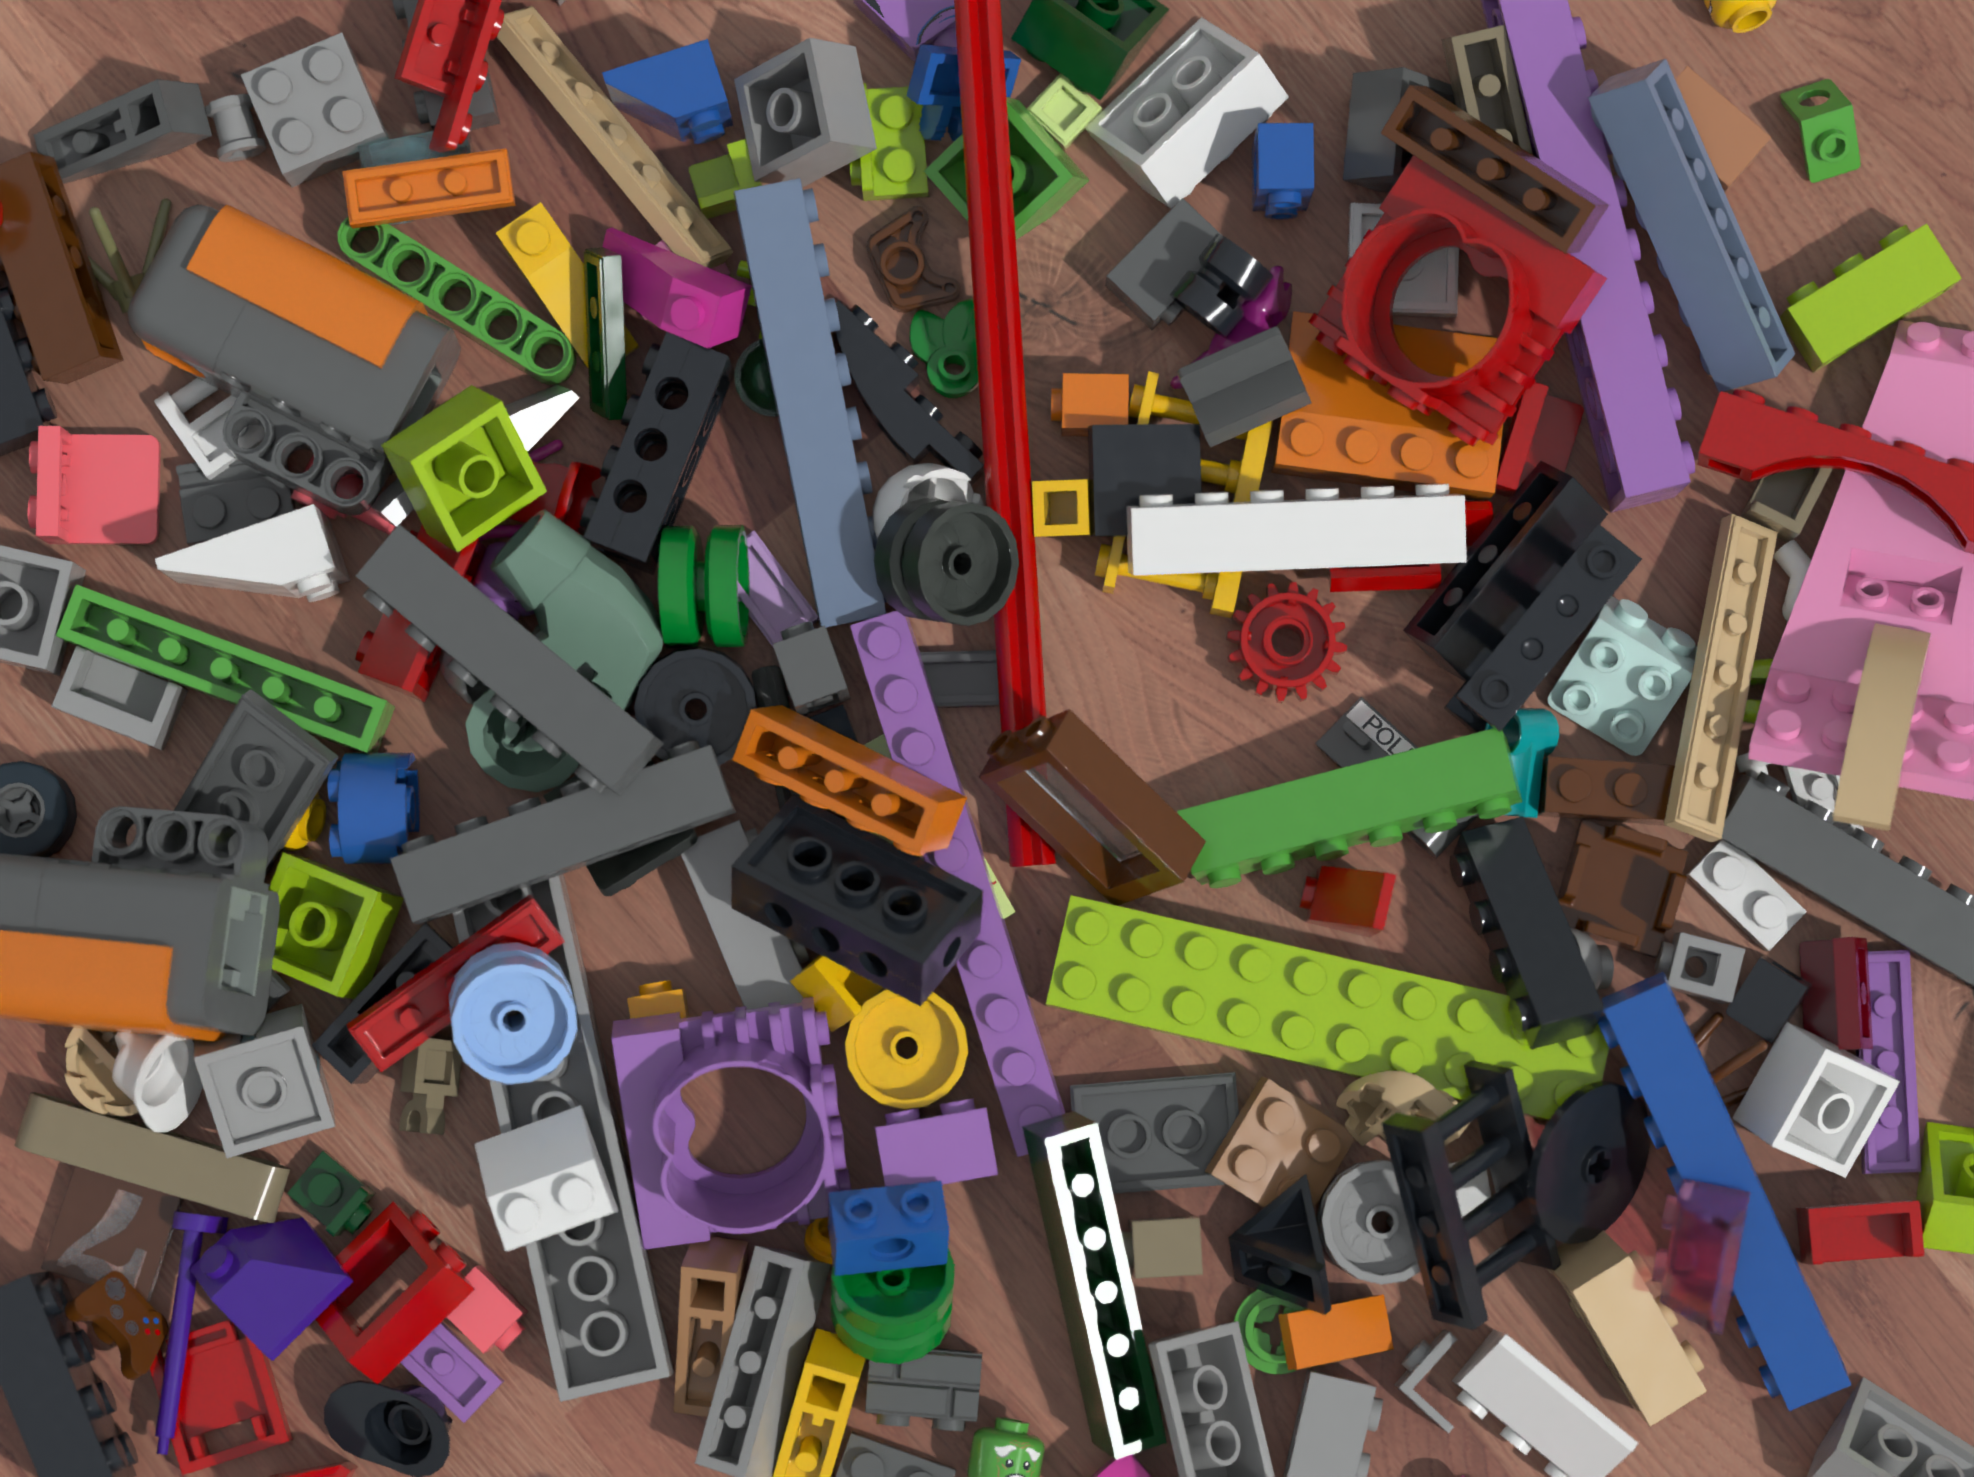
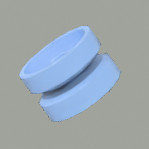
[448,942,577,1084]

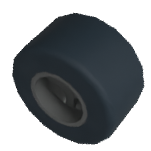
[0,761,77,857]

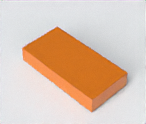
[1278,1294,1394,1370]

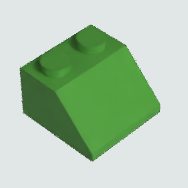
[924,97,1090,240]

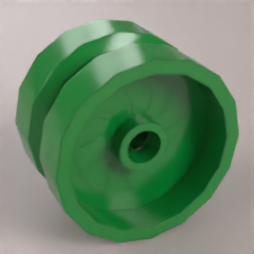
[657,525,750,648]
[830,1248,955,1364]

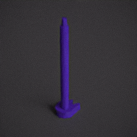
[155,1211,229,1455]

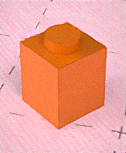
[1051,373,1129,436]

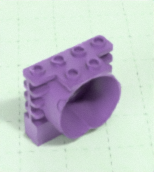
[611,997,851,1250]

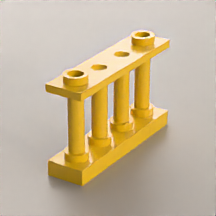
[1095,371,1273,618]

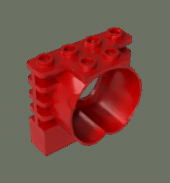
[1308,155,1607,447]

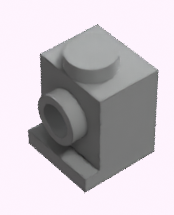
[1654,932,1745,1004]

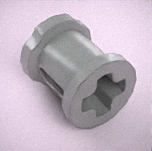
[205,94,266,162]

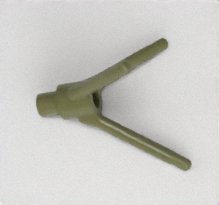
[88,199,172,314]

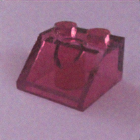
[1652,1179,1751,1335]

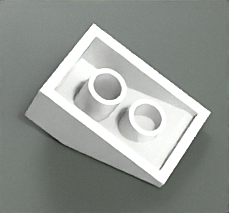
[155,504,350,602]

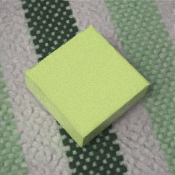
[1027,73,1102,151]

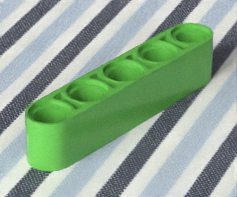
[338,216,576,385]

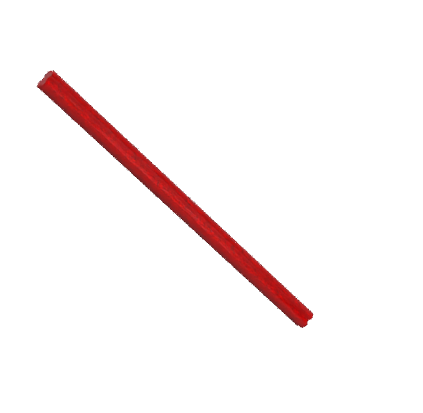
[954,0,1056,867]

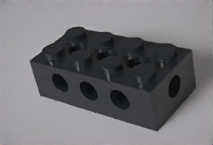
[579,332,735,575]
[731,794,983,1007]

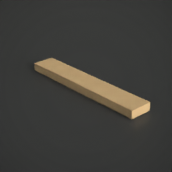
[497,6,733,269]
[1664,514,1778,843]

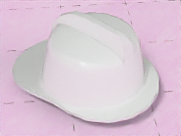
[112,1032,203,1133]

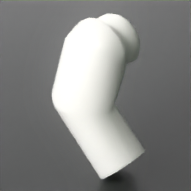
[1773,540,1811,621]

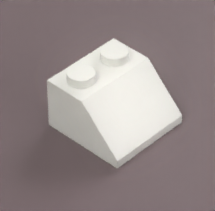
[1733,1022,1900,1178]
[475,1105,619,1251]

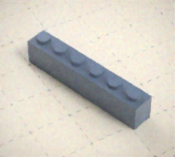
[1588,58,1795,393]

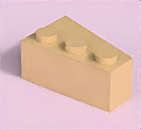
[1547,1230,1707,1427]

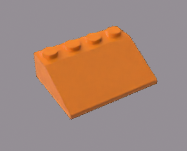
[1271,311,1503,501]

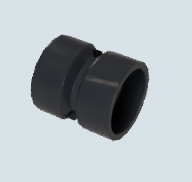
[1170,233,1274,338]

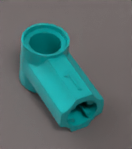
[1485,707,1559,818]

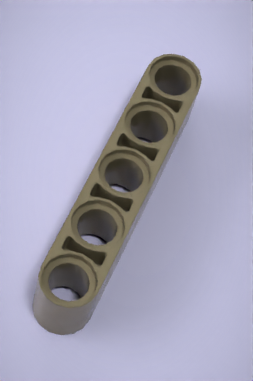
[14,1092,290,1223]

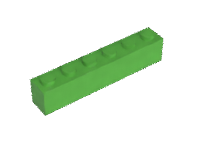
[56,584,395,753]
[1177,728,1523,888]

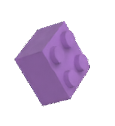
[875,1099,998,1187]

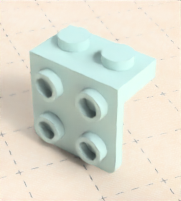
[1548,596,1697,756]

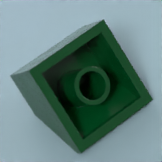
[1011,0,1169,100]

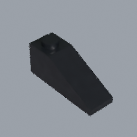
[311,923,453,1084]

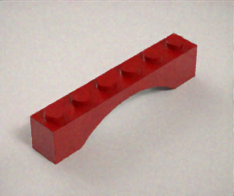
[1697,389,1974,555]

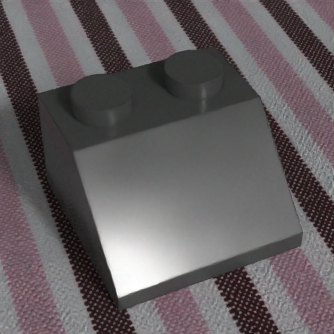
[1343,67,1455,193]

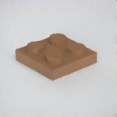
[1205,1076,1355,1208]

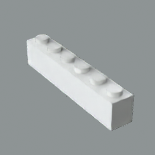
[1126,483,1467,576]

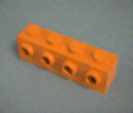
[732,705,967,856]

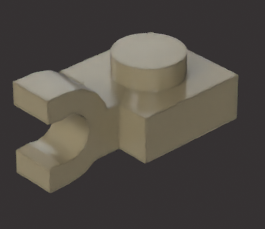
[399,1038,462,1135]

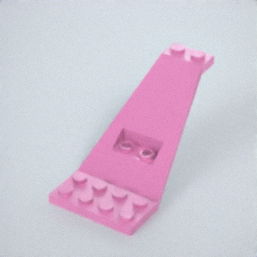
[1748,320,1974,801]

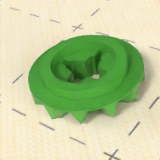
[1233,1290,1307,1374]

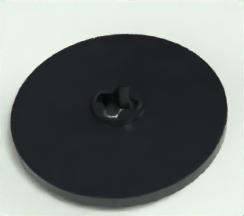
[1528,1081,1650,1244]

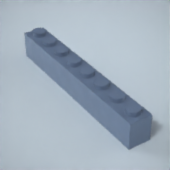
[733,178,887,627]

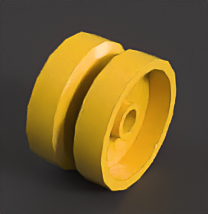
[845,989,968,1110]

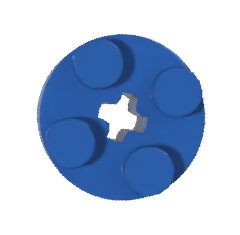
[328,752,420,864]

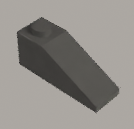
[34,79,212,184]

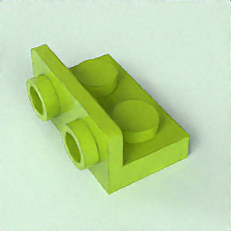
[850,83,929,201]

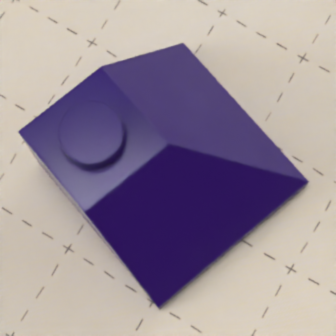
[190,1217,353,1361]

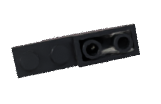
[836,300,984,486]

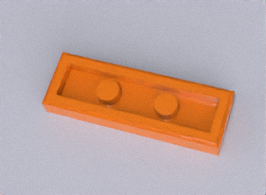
[343,148,516,229]

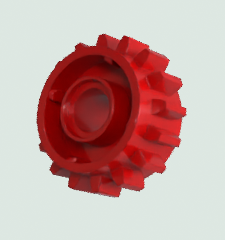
[1226,582,1347,703]

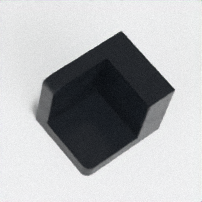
[1726,955,1812,1043]

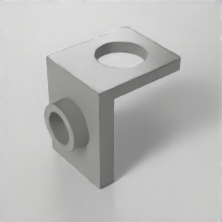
[1394,1329,1457,1433]

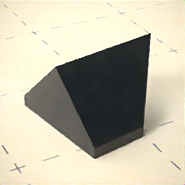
[1229,1174,1332,1315]

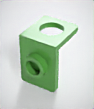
[1780,79,1861,183]

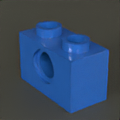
[1252,123,1314,220]
[828,1181,949,1276]

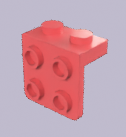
[28,426,161,545]

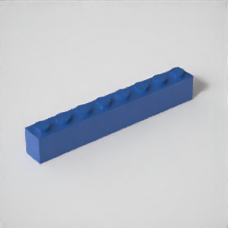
[1598,972,1851,1411]

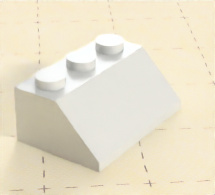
[1085,17,1289,209]
[1452,1329,1638,1477]

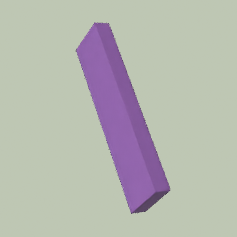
[1856,950,1921,1174]

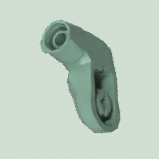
[465,509,663,792]

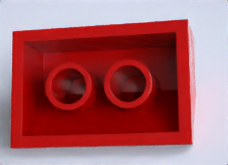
[355,525,486,703]

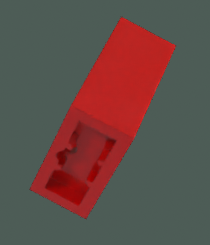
[315,1201,475,1384]

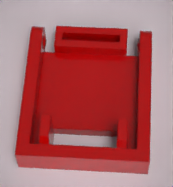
[150,1319,293,1476]

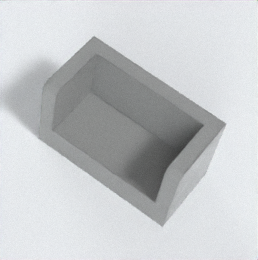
[51,646,188,751]

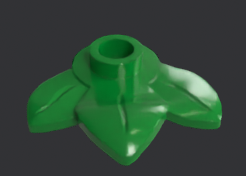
[910,298,979,399]

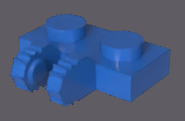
[906,44,1021,142]

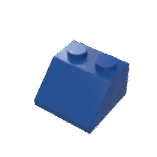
[602,39,734,144]

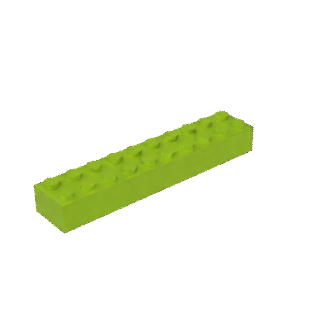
[1045,895,1609,1121]

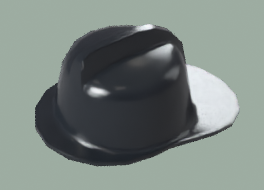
[324,1381,453,1477]

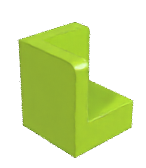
[689,139,762,219]

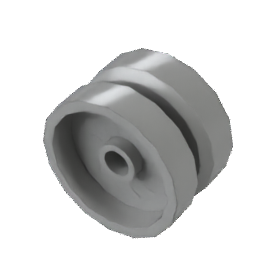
[1316,1160,1420,1285]

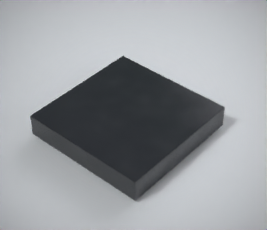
[1088,424,1201,537]

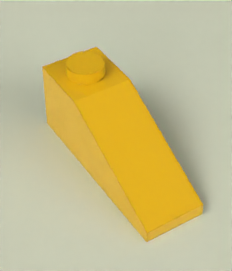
[496,202,639,368]
[773,1328,866,1477]

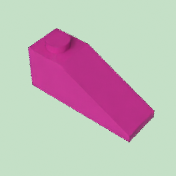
[602,228,752,348]

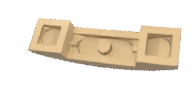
[1833,623,1931,831]

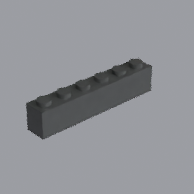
[356,524,664,795]
[391,740,736,925]
[1722,771,1974,988]

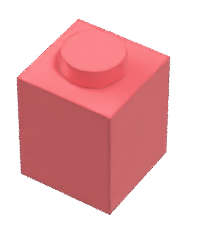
[447,1265,528,1354]

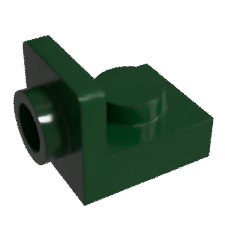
[287,1151,376,1237]

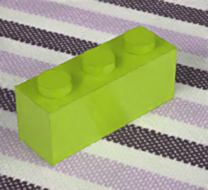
[1779,223,1962,373]

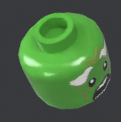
[967,1417,1045,1477]

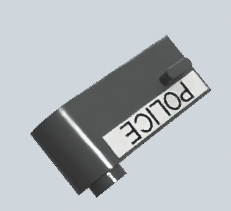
[1315,697,1478,859]

